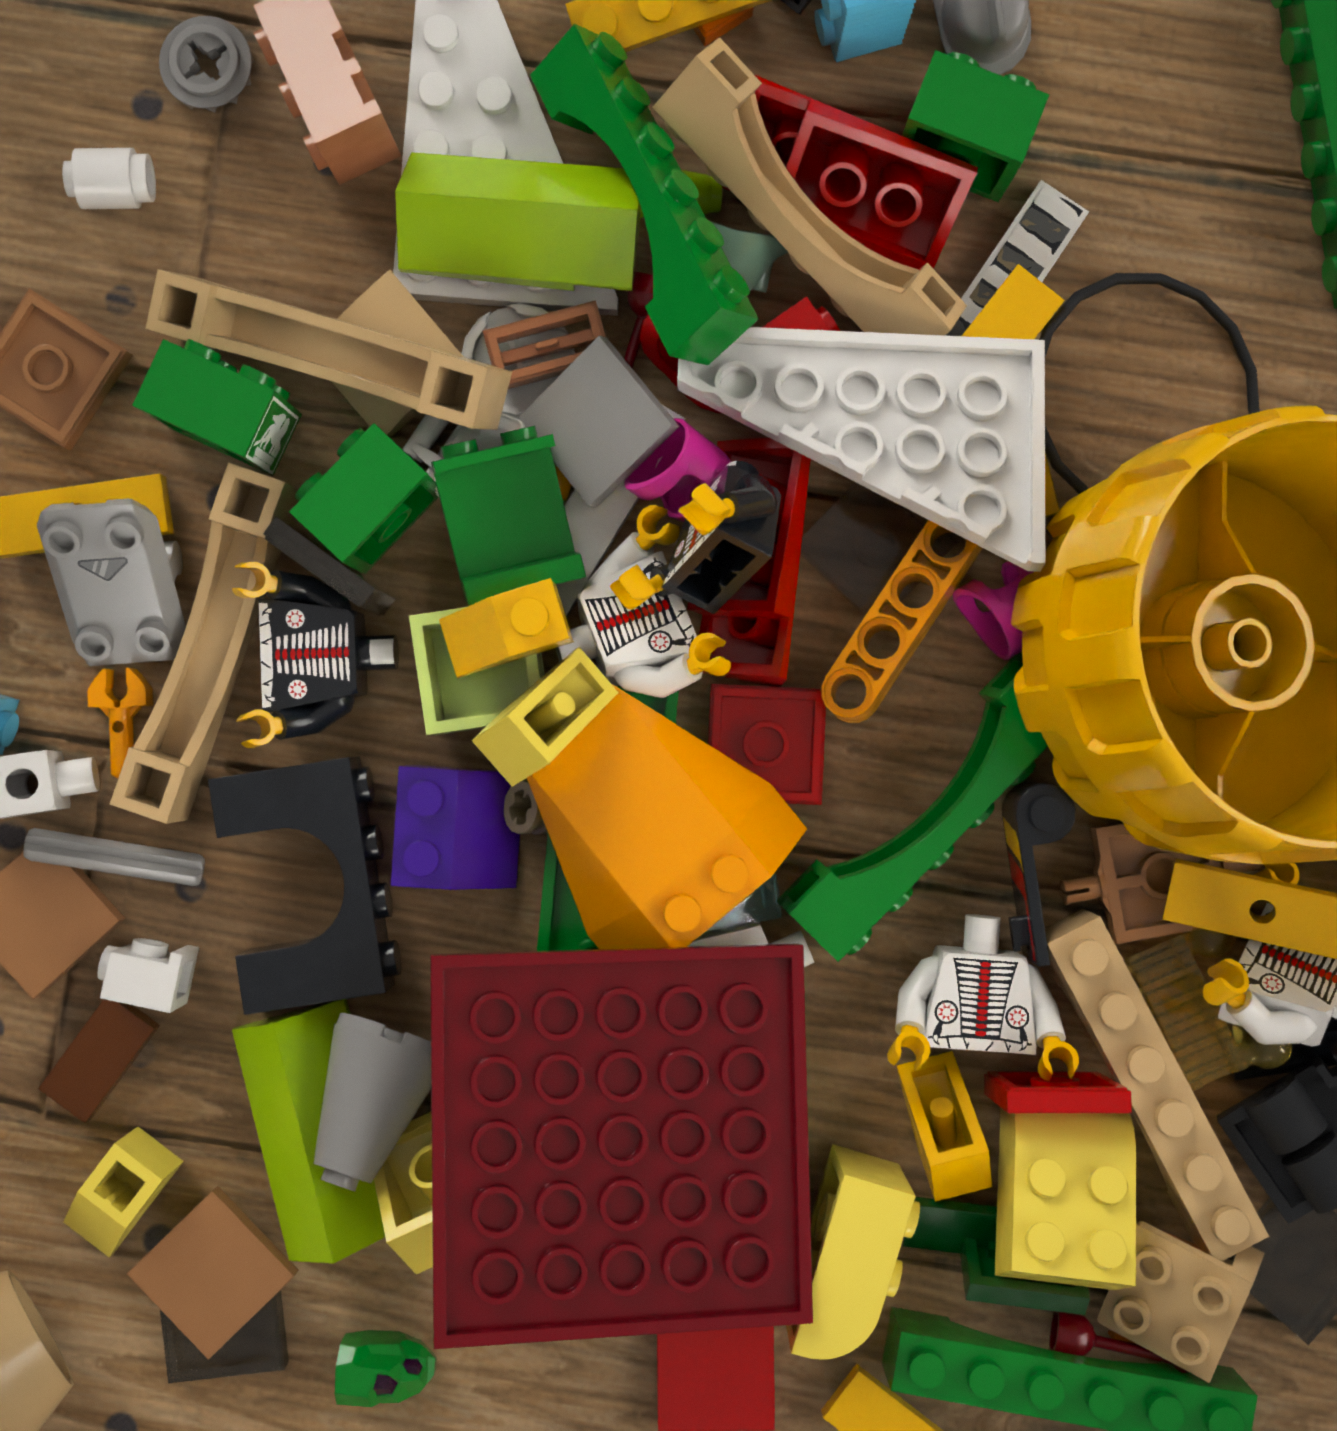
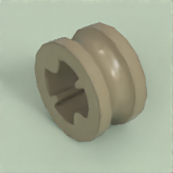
[504,781,548,835]

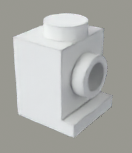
[98,938,199,1013]

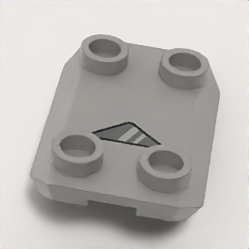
[37,498,186,666]

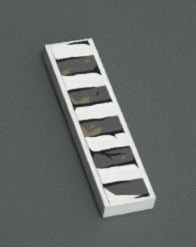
[945,180,1089,336]

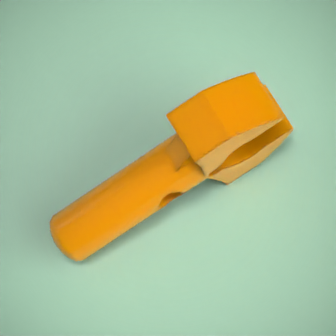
[87,668,153,778]

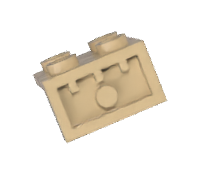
[1097,1221,1265,1383]

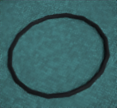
[1039,273,1260,494]

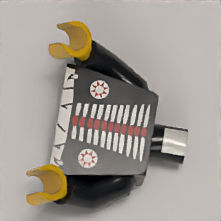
[610,461,781,614]
[232,562,399,748]

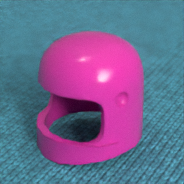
[624,418,731,522]
[953,561,1034,660]

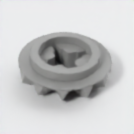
[159,16,255,113]

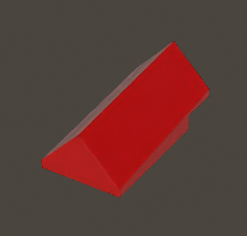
[722,75,978,269]
[687,438,811,687]

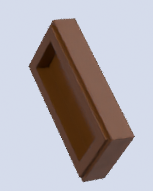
[38,999,160,1123]

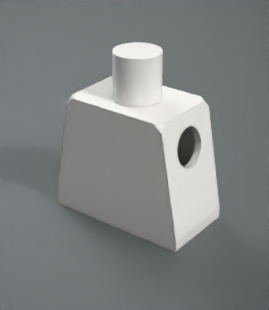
[0,750,100,819]

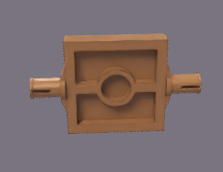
[1060,822,1264,944]

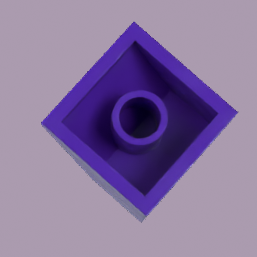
[391,765,524,890]

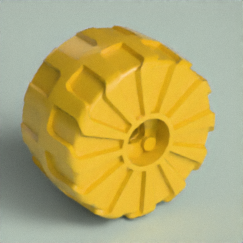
[1011,405,1337,864]

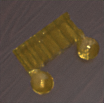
[1123,927,1293,1091]

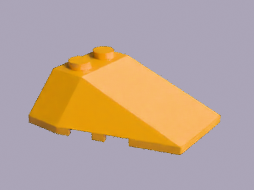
[527,684,807,949]

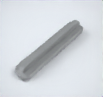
[23,828,205,886]

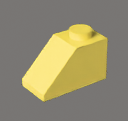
[472,647,619,787]

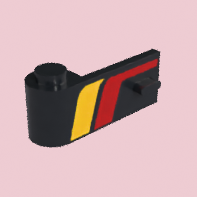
[1002,782,1076,967]

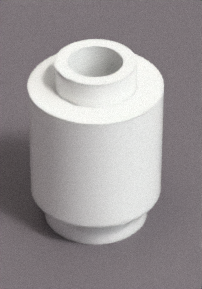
[62,148,156,209]

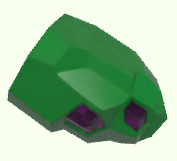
[334,1330,437,1407]

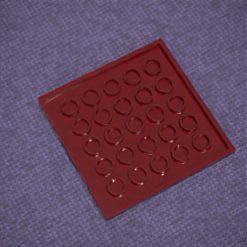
[430,943,813,1349]

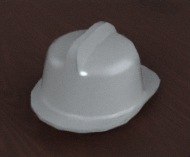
[933,0,1031,75]

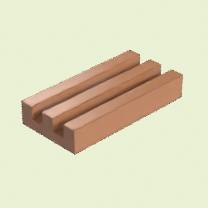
[482,300,606,389]

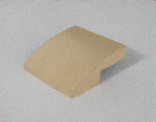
[331,270,464,438]

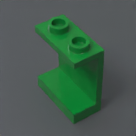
[431,426,586,605]

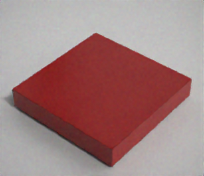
[708,684,826,805]
[984,1071,1132,1113]
[657,1326,775,1431]

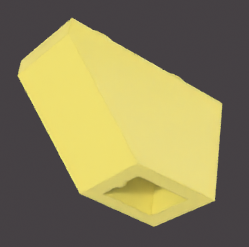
[63,1126,184,1258]

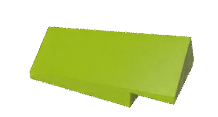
[395,152,641,291]
[232,999,385,1264]

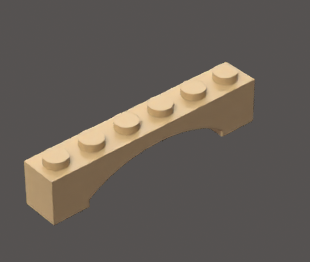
[652,37,967,336]
[145,269,512,430]
[110,462,298,824]
[1045,909,1270,1261]

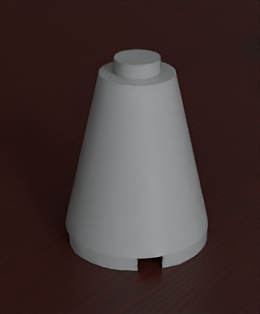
[313,1013,431,1191]

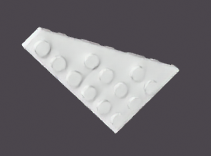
[393,0,619,316]
[677,327,1046,572]

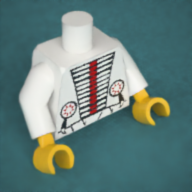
[555,505,731,698]
[1203,863,1337,1047]
[887,914,1079,1081]

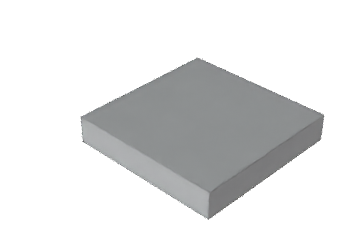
[518,336,680,507]

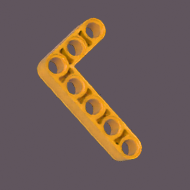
[821,520,983,723]

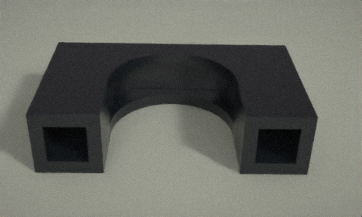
[208,756,402,1015]

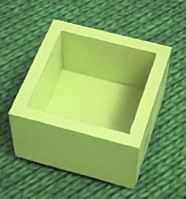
[409,607,545,735]

